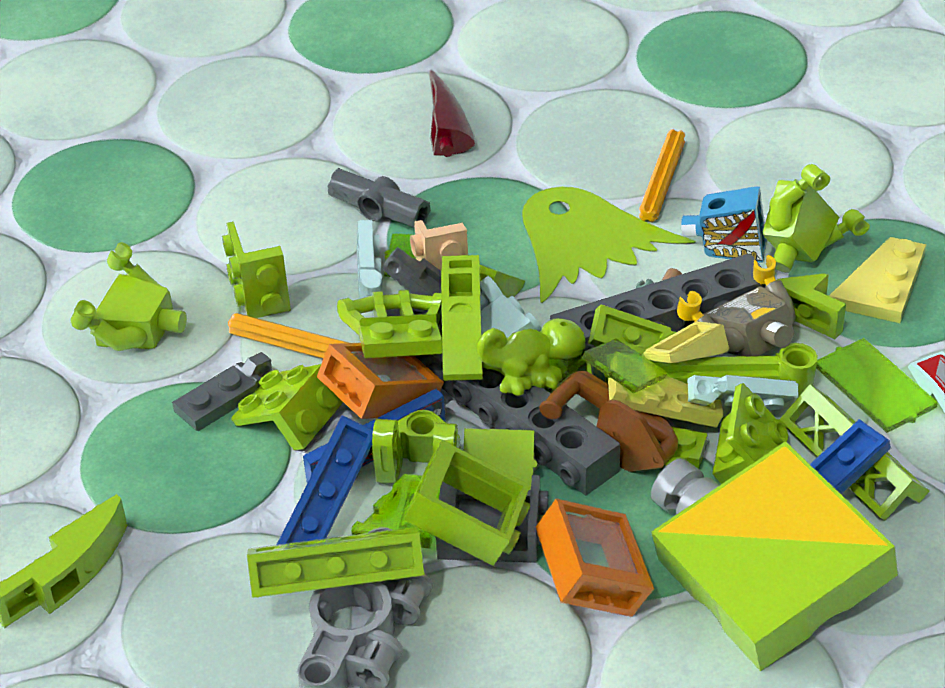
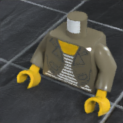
[677,255,796,356]

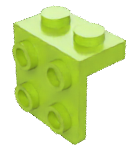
[222,221,291,318]
[231,364,343,450]

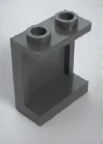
[436,475,548,563]

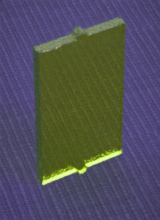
[816,338,938,433]

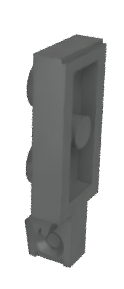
[382,247,441,296]
[172,352,272,431]

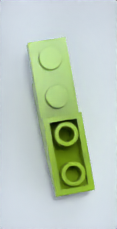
[441,255,483,381]
[0,494,128,628]

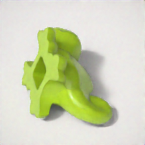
[477,319,585,396]

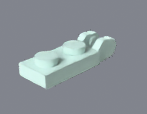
[357,220,382,312]

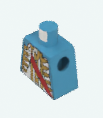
[681,186,767,262]

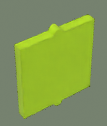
[463,428,538,490]

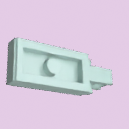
[687,375,798,410]

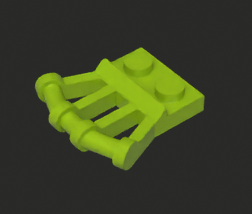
[337,290,442,358]

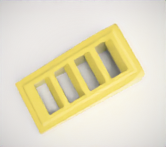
[643,321,729,363]

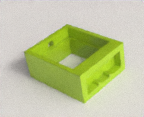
[403,440,530,566]

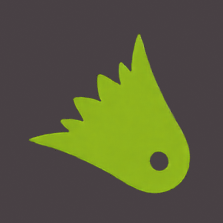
[522,186,696,303]

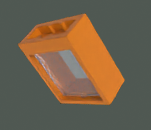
[317,343,444,419]
[535,499,654,617]

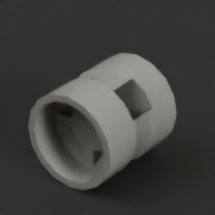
[651,458,720,515]

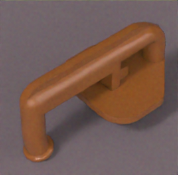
[539,371,678,472]

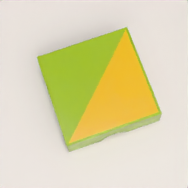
[651,441,898,672]

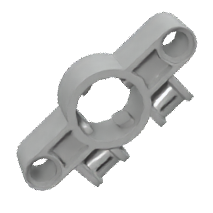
[297,527,433,688]

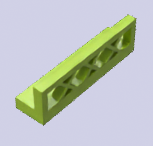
[779,384,930,520]
[247,527,424,598]

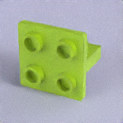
[712,383,788,484]

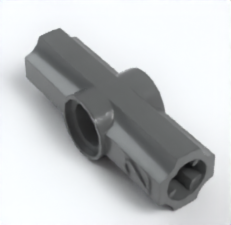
[327,168,431,228]

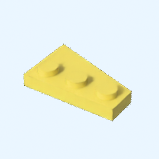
[829,237,926,323]
[607,356,723,428]

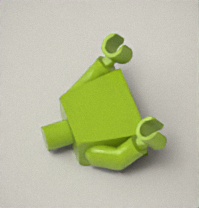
[763,164,870,273]
[71,242,187,351]

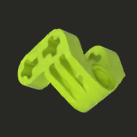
[372,410,461,484]

